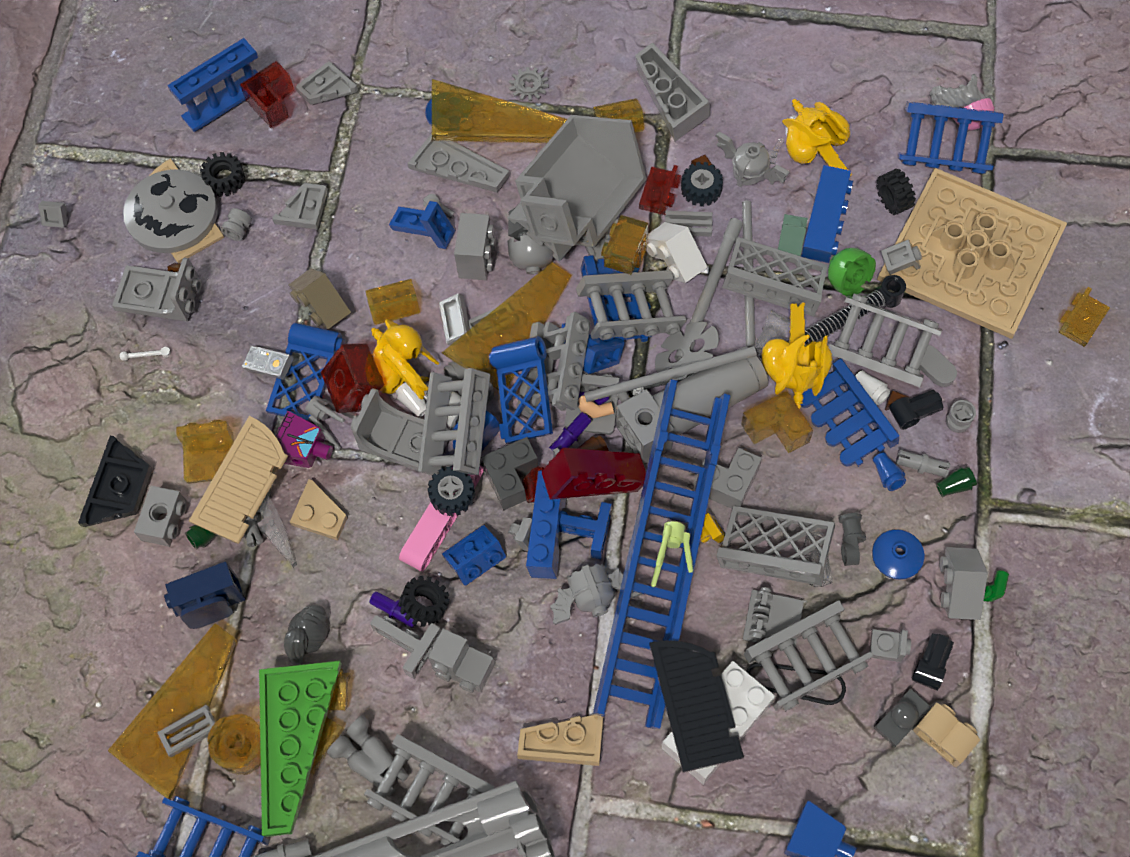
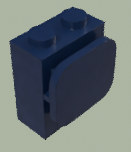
[164,561,245,629]

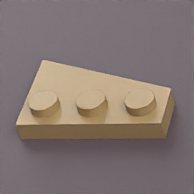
[517,714,603,766]

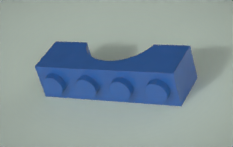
[526,471,566,579]

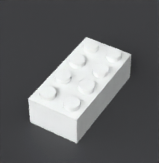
[662,661,775,785]

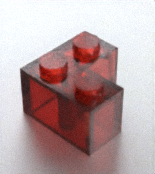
[240,61,295,129]

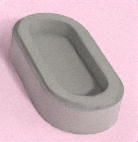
[919,345,957,387]

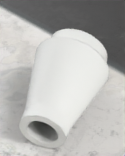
[855,370,890,405]
[395,382,426,418]

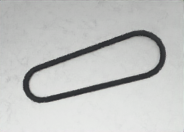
[746,663,846,705]

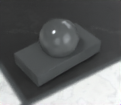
[874,689,931,747]

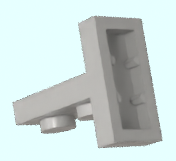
[370,615,441,680]

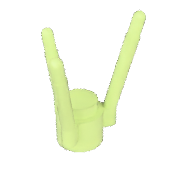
[651,521,693,587]

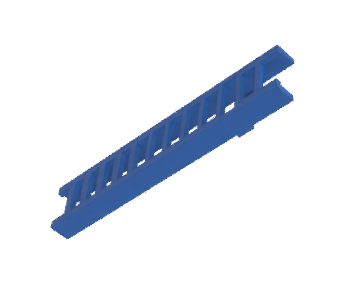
[593,379,730,729]

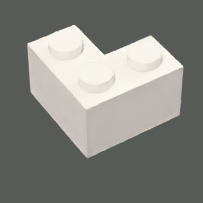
[643,222,707,283]

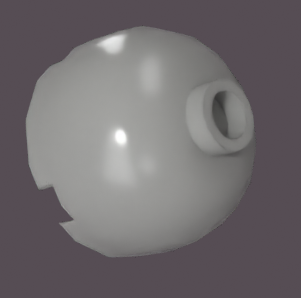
[507,235,554,274]

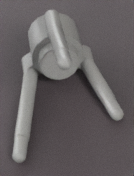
[305,396,358,450]

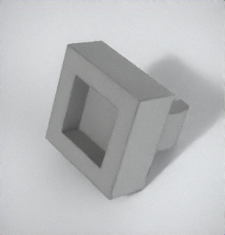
[38,201,68,228]
[508,517,532,552]

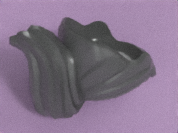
[284,605,328,666]

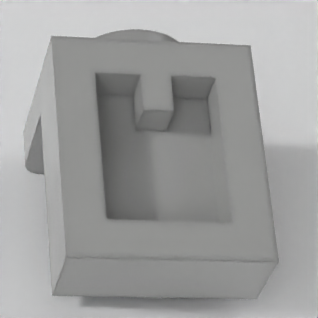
[881,240,922,275]
[869,629,911,662]

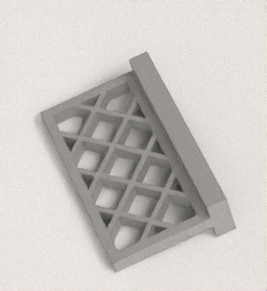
[722,237,828,317]
[716,506,835,586]

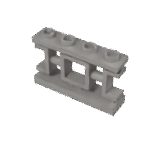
[517,312,590,420]

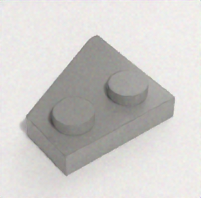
[295,61,358,105]
[272,183,328,230]

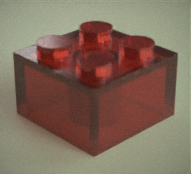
[321,344,384,413]

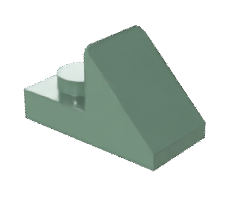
[778,214,808,256]

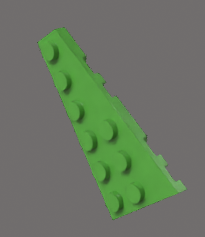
[259,661,342,837]

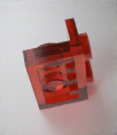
[639,165,681,215]

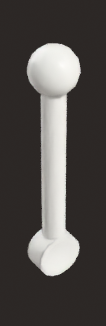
[119,347,171,361]

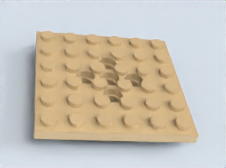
[877,168,1067,339]

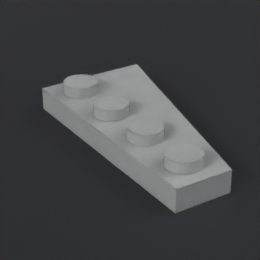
[408,131,510,192]

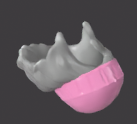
[930,74,995,130]

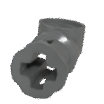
[839,513,866,566]

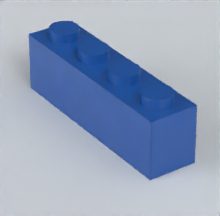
[801,165,853,263]

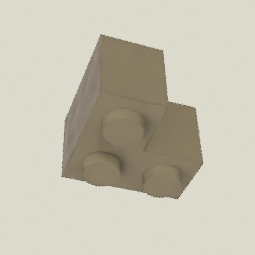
[288,268,351,329]

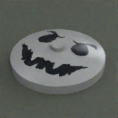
[123,169,218,253]

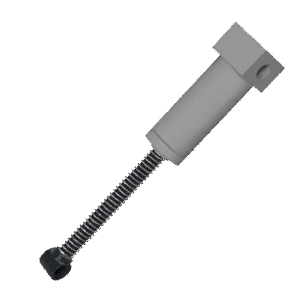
[616,275,906,465]

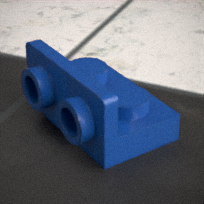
[442,525,506,586]

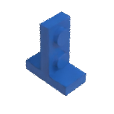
[389,201,455,249]
[561,323,625,374]
[559,502,612,560]

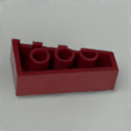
[541,448,646,500]

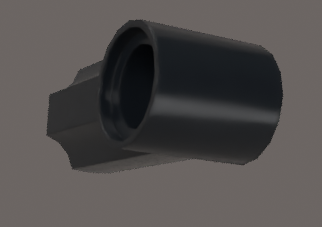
[889,389,944,430]
[911,633,954,691]

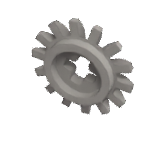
[509,67,549,101]

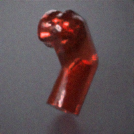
[523,466,544,503]

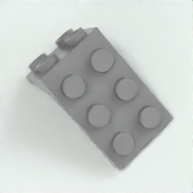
[112,258,201,321]
[351,388,451,476]

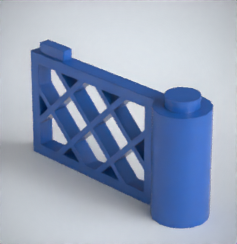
[266,323,345,424]
[489,336,553,444]

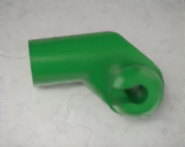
[984,570,1009,602]

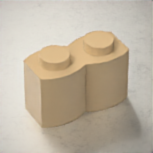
[913,703,981,767]

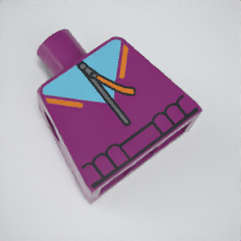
[275,411,333,468]

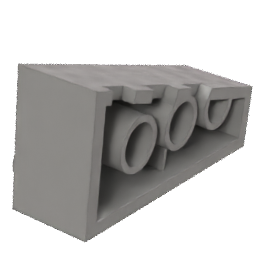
[635,42,710,142]

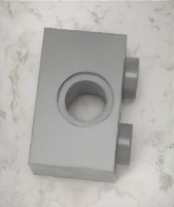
[134,486,187,547]

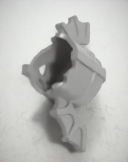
[716,132,790,188]
[550,564,643,625]

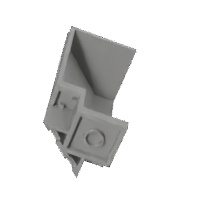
[507,115,647,262]

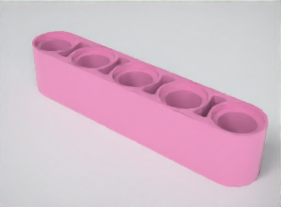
[399,465,484,572]

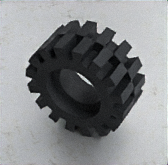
[200,152,245,197]
[876,168,916,215]
[399,576,450,627]

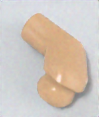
[578,395,614,418]

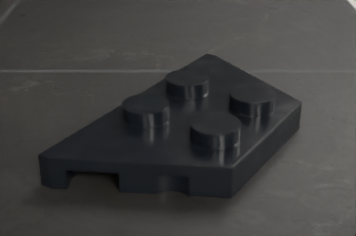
[78,435,152,527]

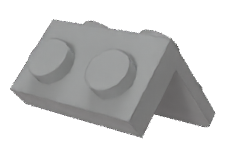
[565,372,619,435]

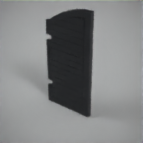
[649,640,744,773]

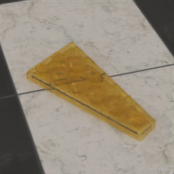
[432,79,567,143]
[442,262,572,390]
[108,623,237,800]

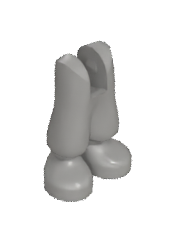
[327,715,409,797]

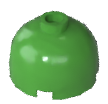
[828,248,876,297]

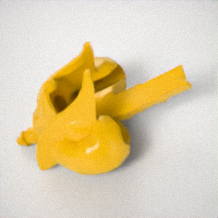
[782,99,852,176]
[761,302,833,409]
[367,319,439,399]

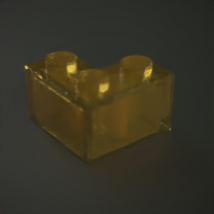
[601,215,648,275]
[741,390,813,453]

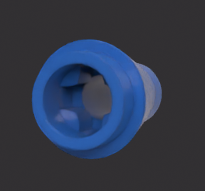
[873,452,906,491]

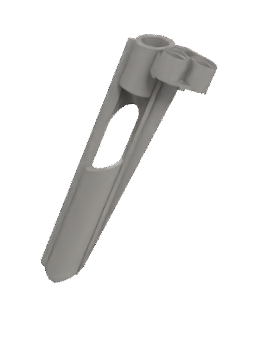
[312,781,555,857]

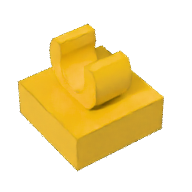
[700,513,725,543]

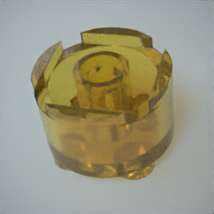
[207,714,261,775]

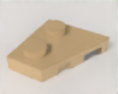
[290,479,348,541]

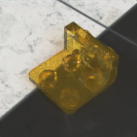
[176,420,234,484]

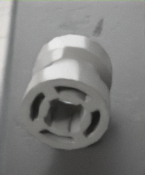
[220,208,252,241]
[946,400,976,433]

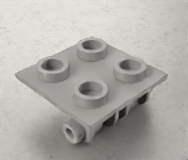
[742,587,804,648]

